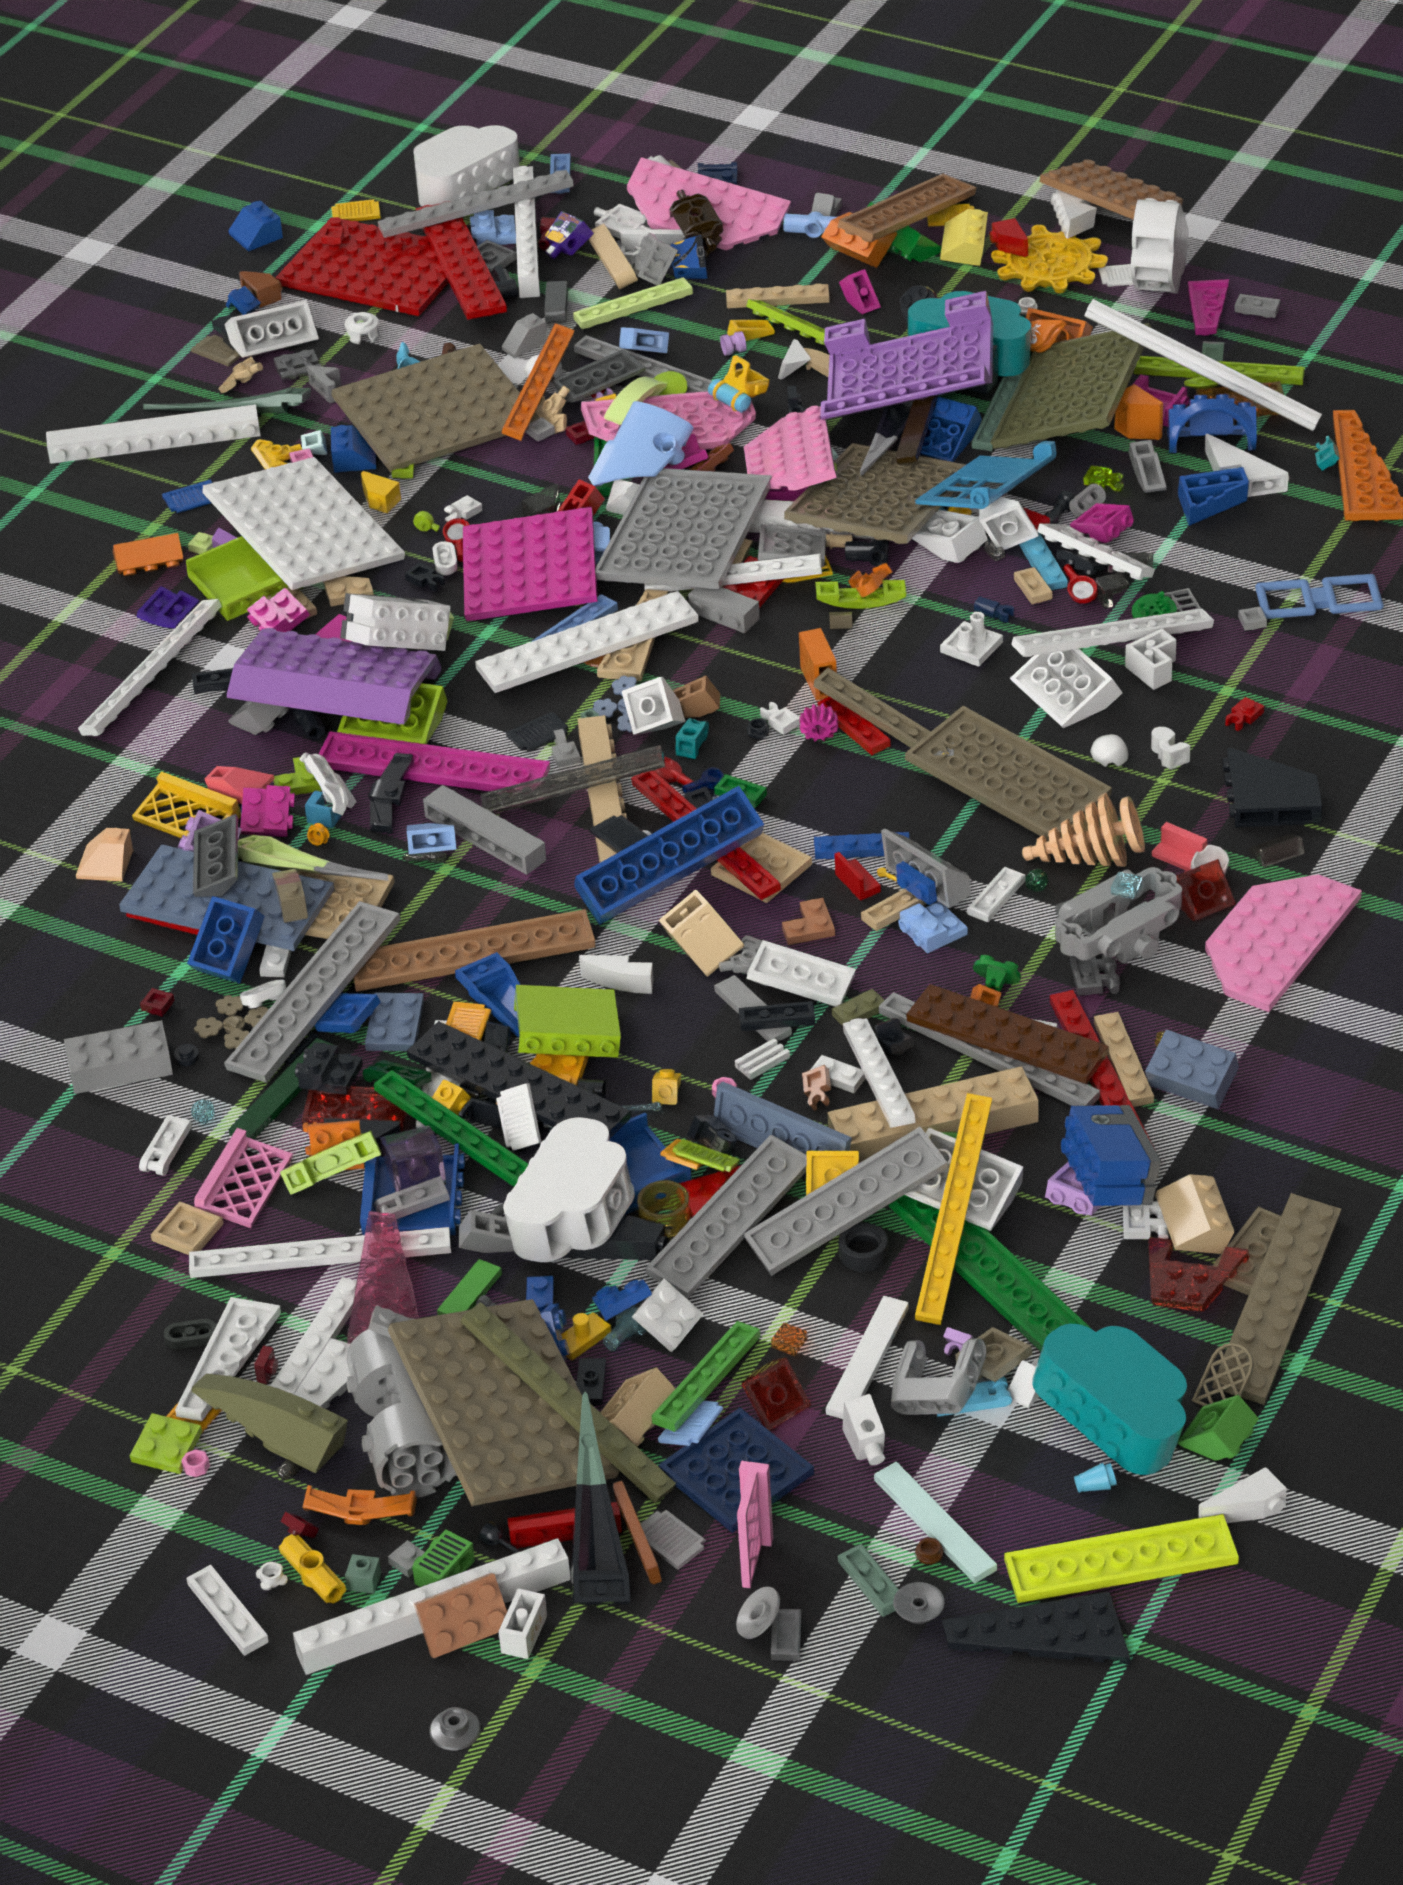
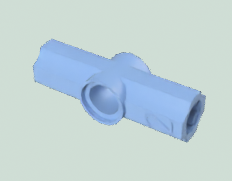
[784,211,837,238]

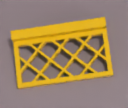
[132,771,241,838]

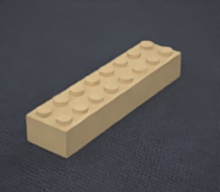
[828,1066,1038,1163]

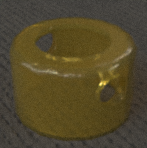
[637,1180,690,1238]

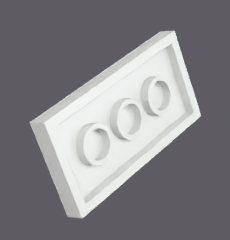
[747,940,856,1007]

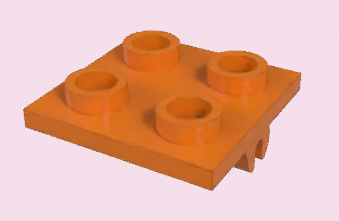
[302,1120,364,1170]

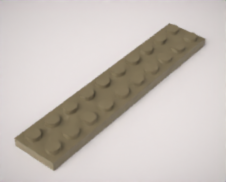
[1212,1193,1341,1405]

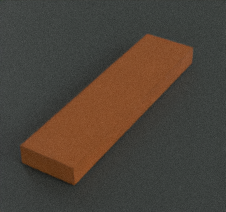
[612,1481,662,1584]

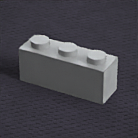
[688,587,760,633]

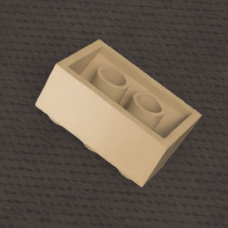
[1155,1174,1234,1254]
[600,1367,675,1447]

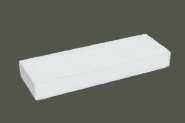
[967,867,1025,922]

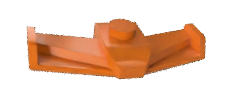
[302,1485,417,1525]

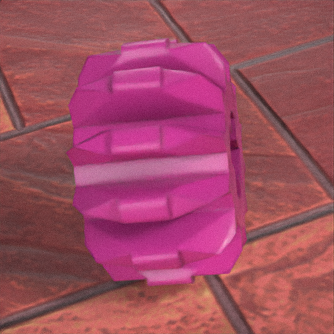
[799,703,838,742]

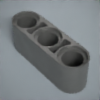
[545,281,568,323]

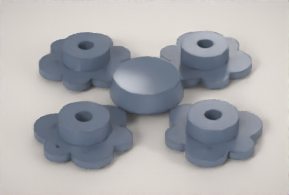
[592,676,637,732]

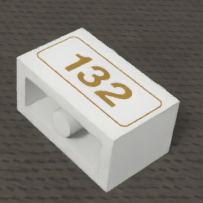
[499,1588,547,1659]

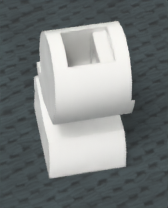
[1151,727,1190,769]

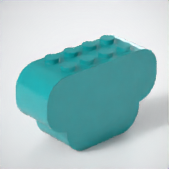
[908,291,1031,376]
[1032,1324,1187,1475]

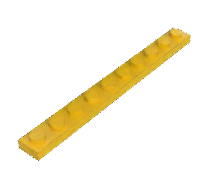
[915,1093,992,1325]

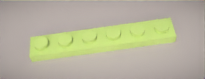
[573,277,693,329]

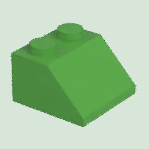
[1178,1395,1259,1461]

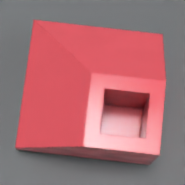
[205,766,275,804]

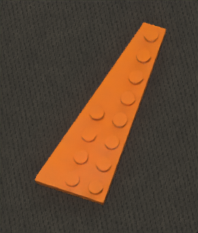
[1333,410,1403,521]

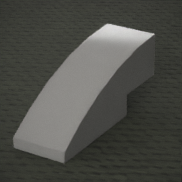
[1129,440,1167,493]

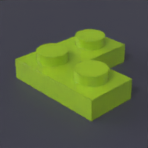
[273,757,322,795]

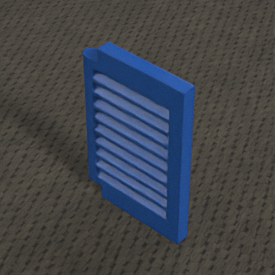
[162,480,212,514]

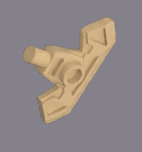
[218,356,263,393]
[536,385,570,434]

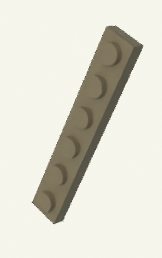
[813,668,930,748]

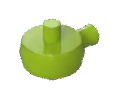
[413,511,440,532]

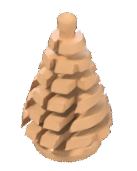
[1022,793,1145,867]

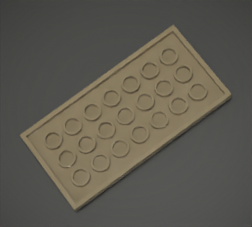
[905,706,1112,841]

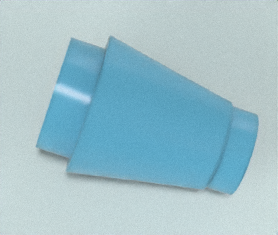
[1074,1463,1117,1493]

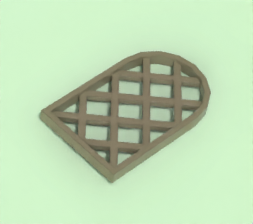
[1192,1343,1254,1406]

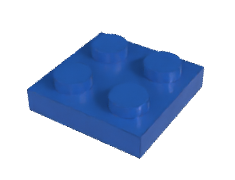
[314,993,381,1033]

